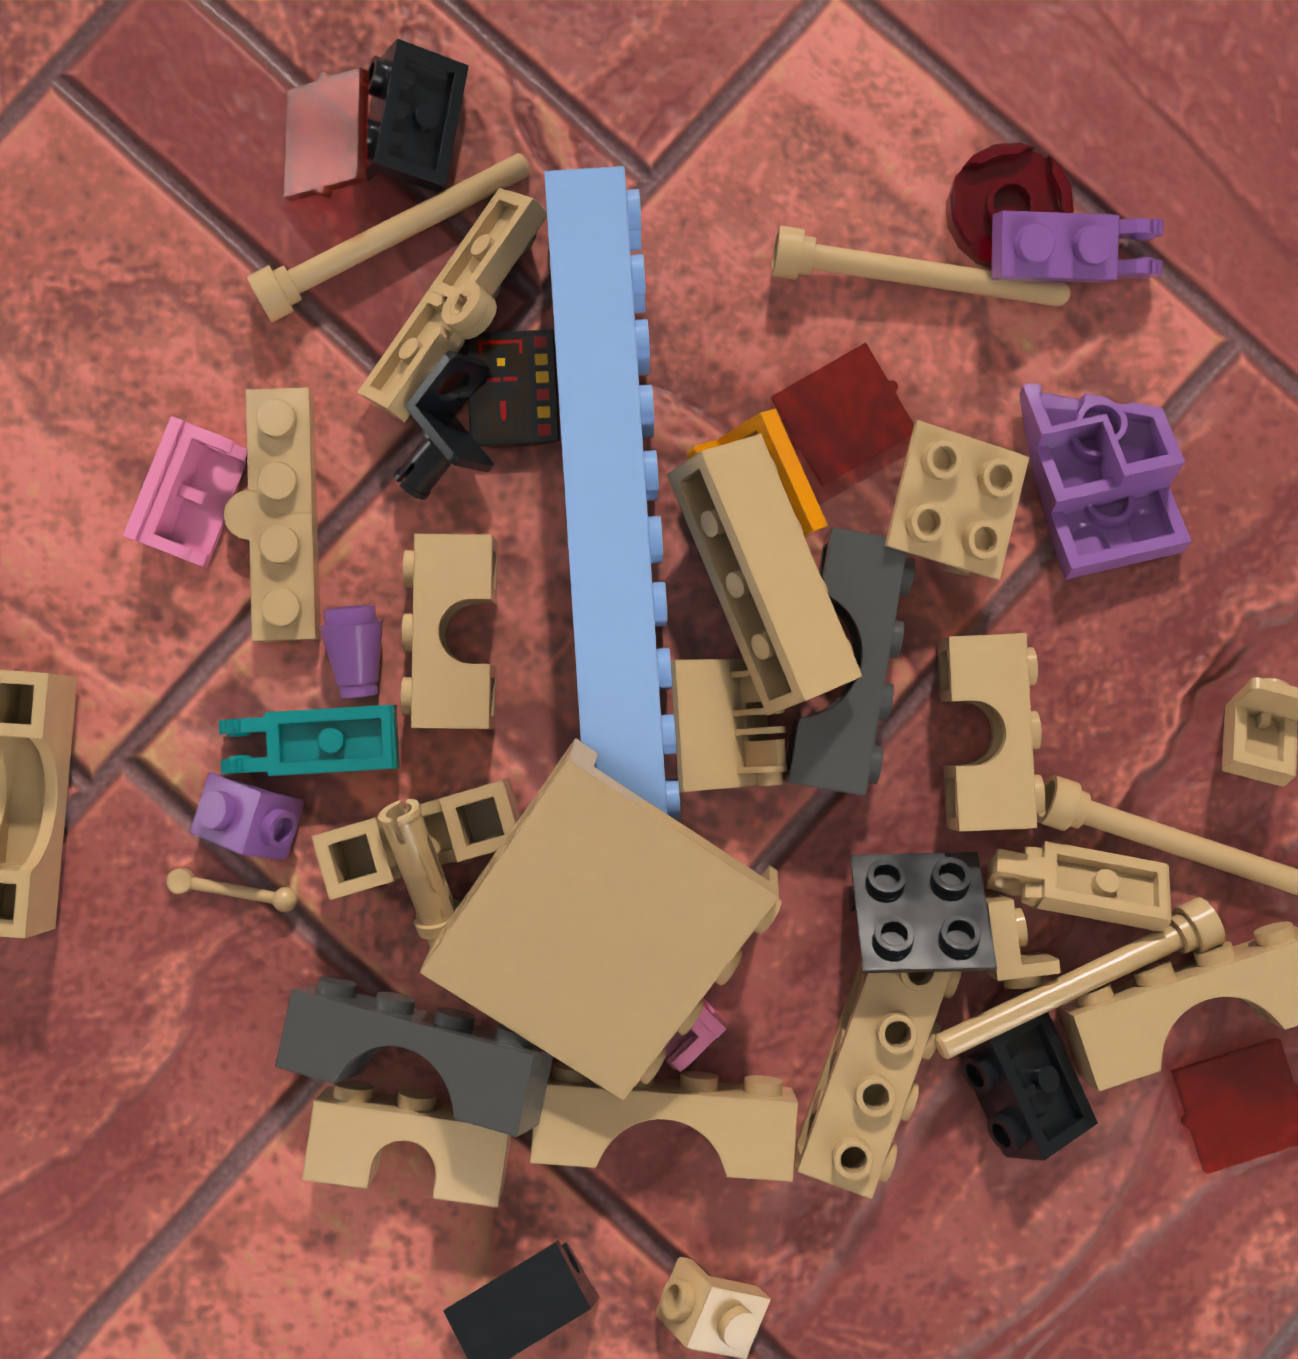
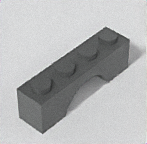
[783,527,915,796]
[275,976,553,1137]

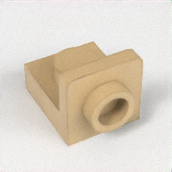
[983,893,1061,989]

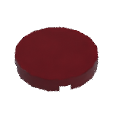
[946,142,1074,269]

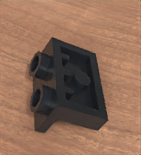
[352,38,469,193]
[958,1012,1098,1161]

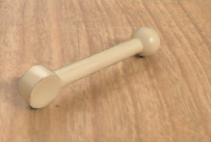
[167,868,298,912]

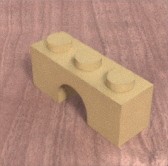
[400,534,498,729]
[937,633,1045,832]
[311,778,521,900]
[302,1080,511,1207]

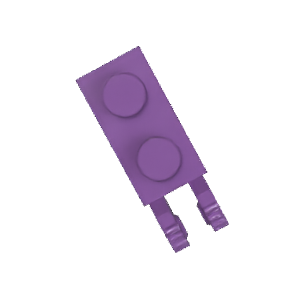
[991,211,1164,283]

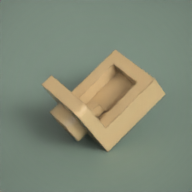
[1222,677,1298,787]
[656,1257,771,1359]

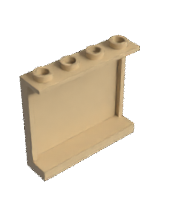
[419,738,782,1101]

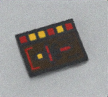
[466,329,559,448]

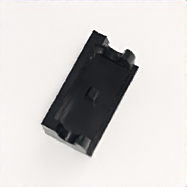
[443,1240,600,1359]

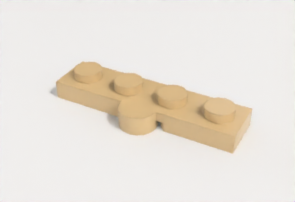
[357,188,547,422]
[223,387,321,642]

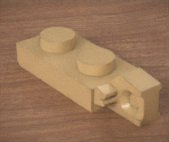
[986,841,1171,932]

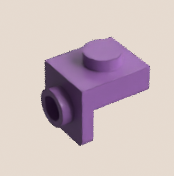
[190,772,304,860]

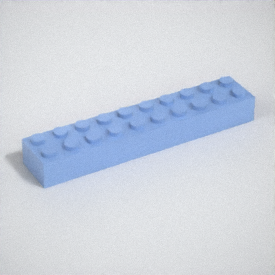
[544,166,681,821]

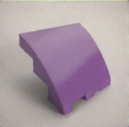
[1019,383,1192,580]

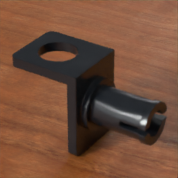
[394,351,494,500]

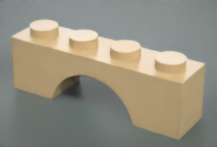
[0,670,78,939]
[1057,921,1298,1091]
[530,1062,798,1182]

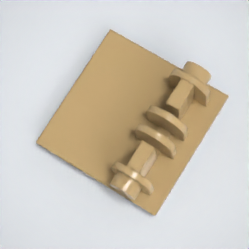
[884,420,1029,580]
[671,659,788,792]

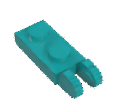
[219,705,400,776]

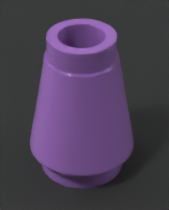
[319,604,383,698]

